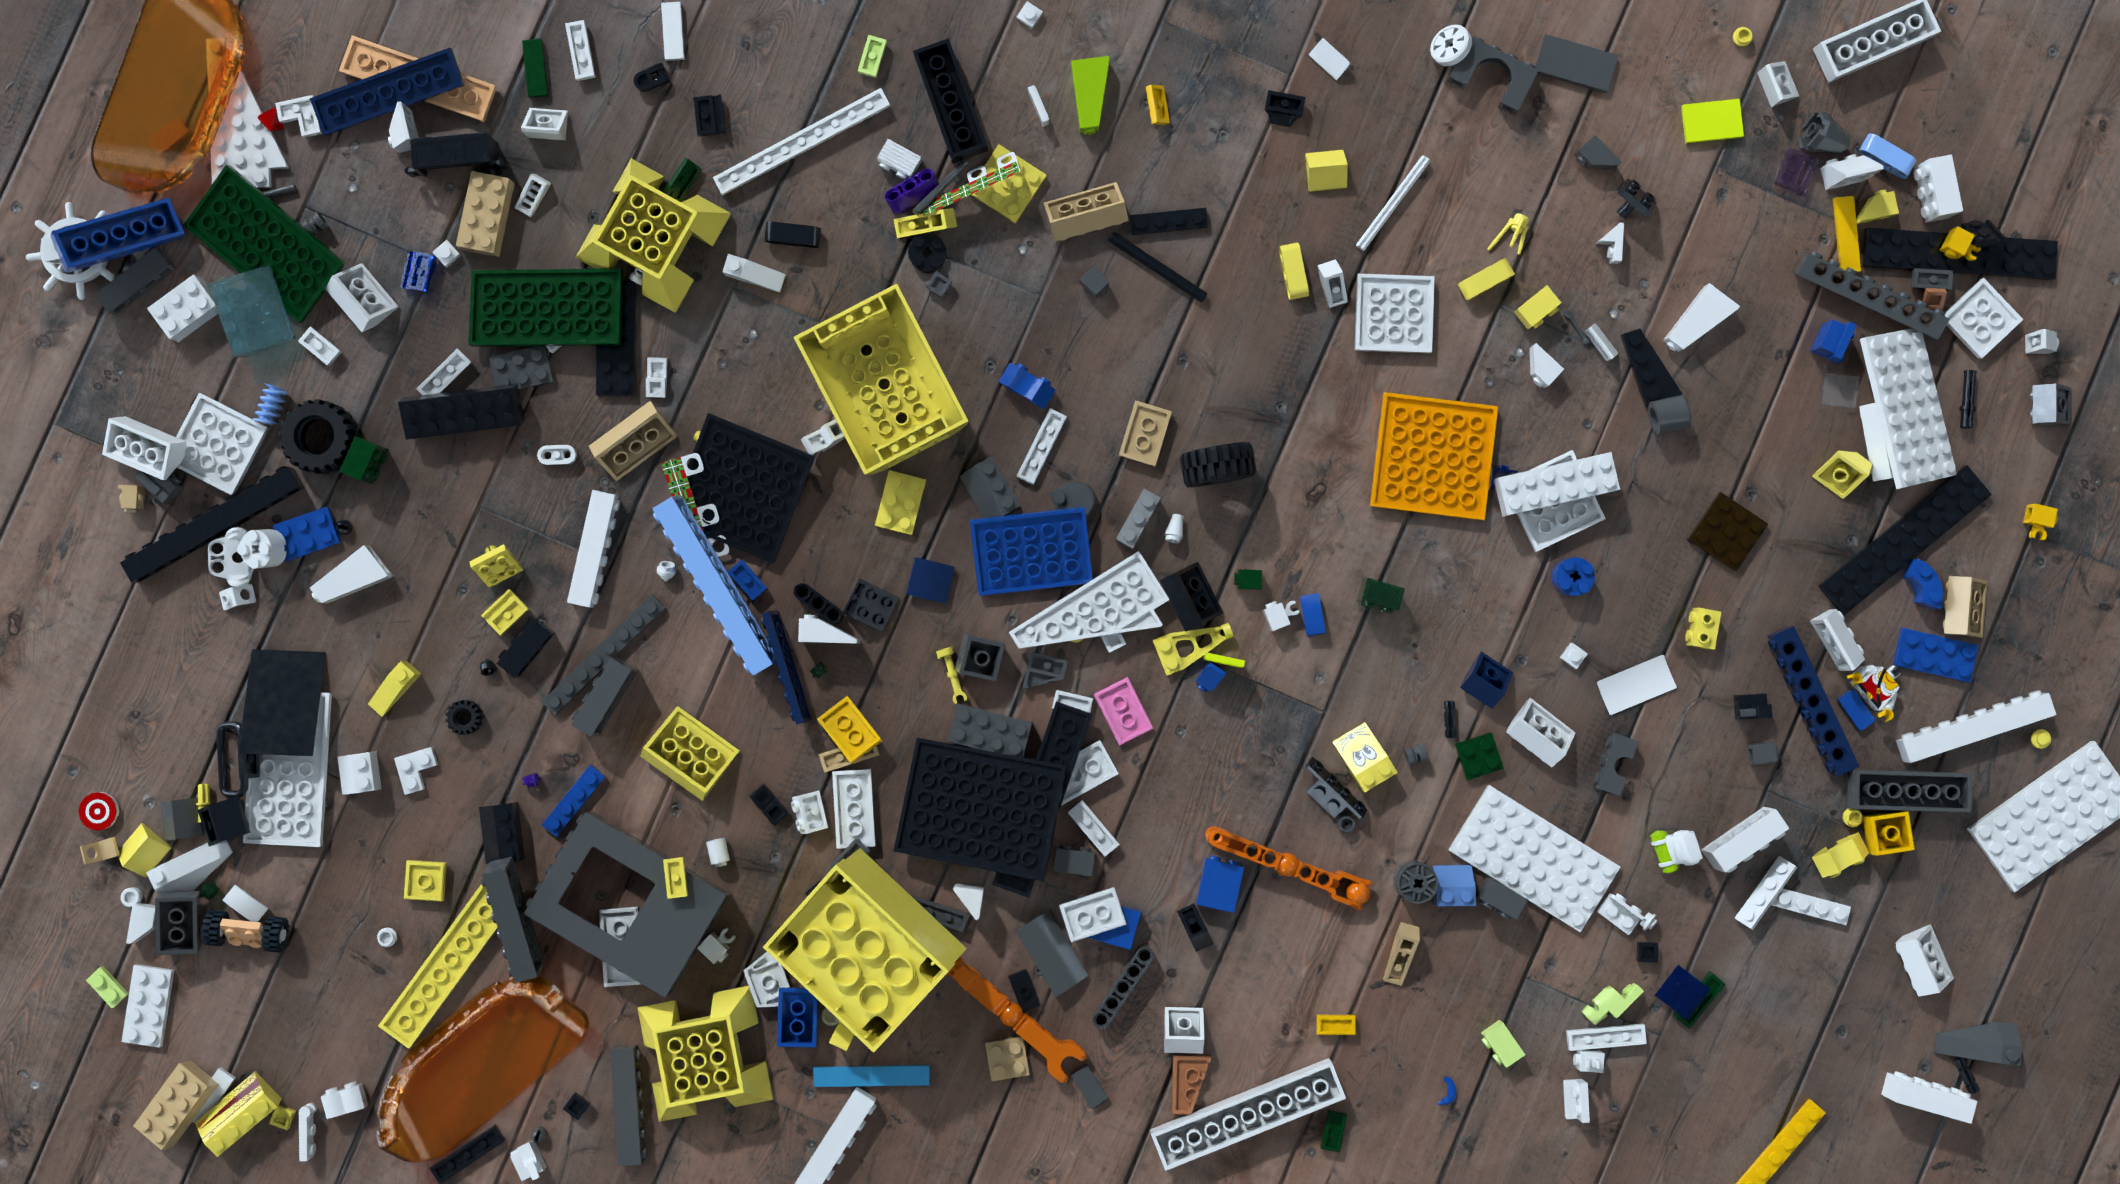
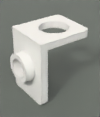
[219,584,256,610]

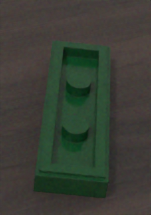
[522,38,548,98]
[1673,971,1726,1029]

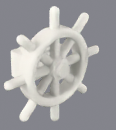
[26,202,115,300]

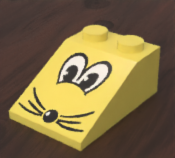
[1332,722,1398,793]

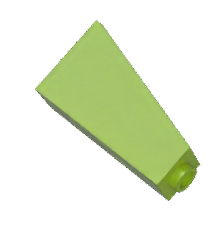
[1071,56,1110,135]

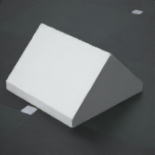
[1757,61,1799,108]
[521,108,568,141]
[953,883,984,920]

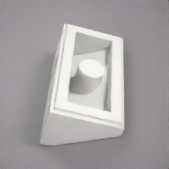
[1309,38,1351,81]
[1584,323,1618,361]

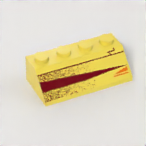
[195,1071,282,1157]

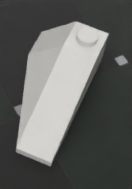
[146,842,233,893]

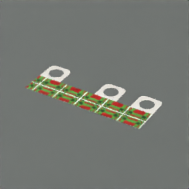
[923,152,1020,216]
[661,453,729,557]

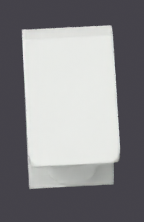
[1596,223,1624,264]

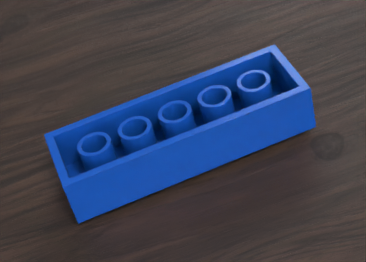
[50,198,185,273]

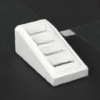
[514,174,551,217]

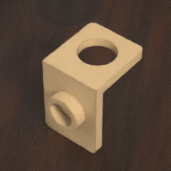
[80,837,119,865]

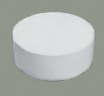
[121,887,143,907]

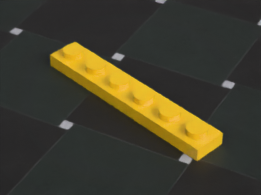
[1736,1099,1826,1184]

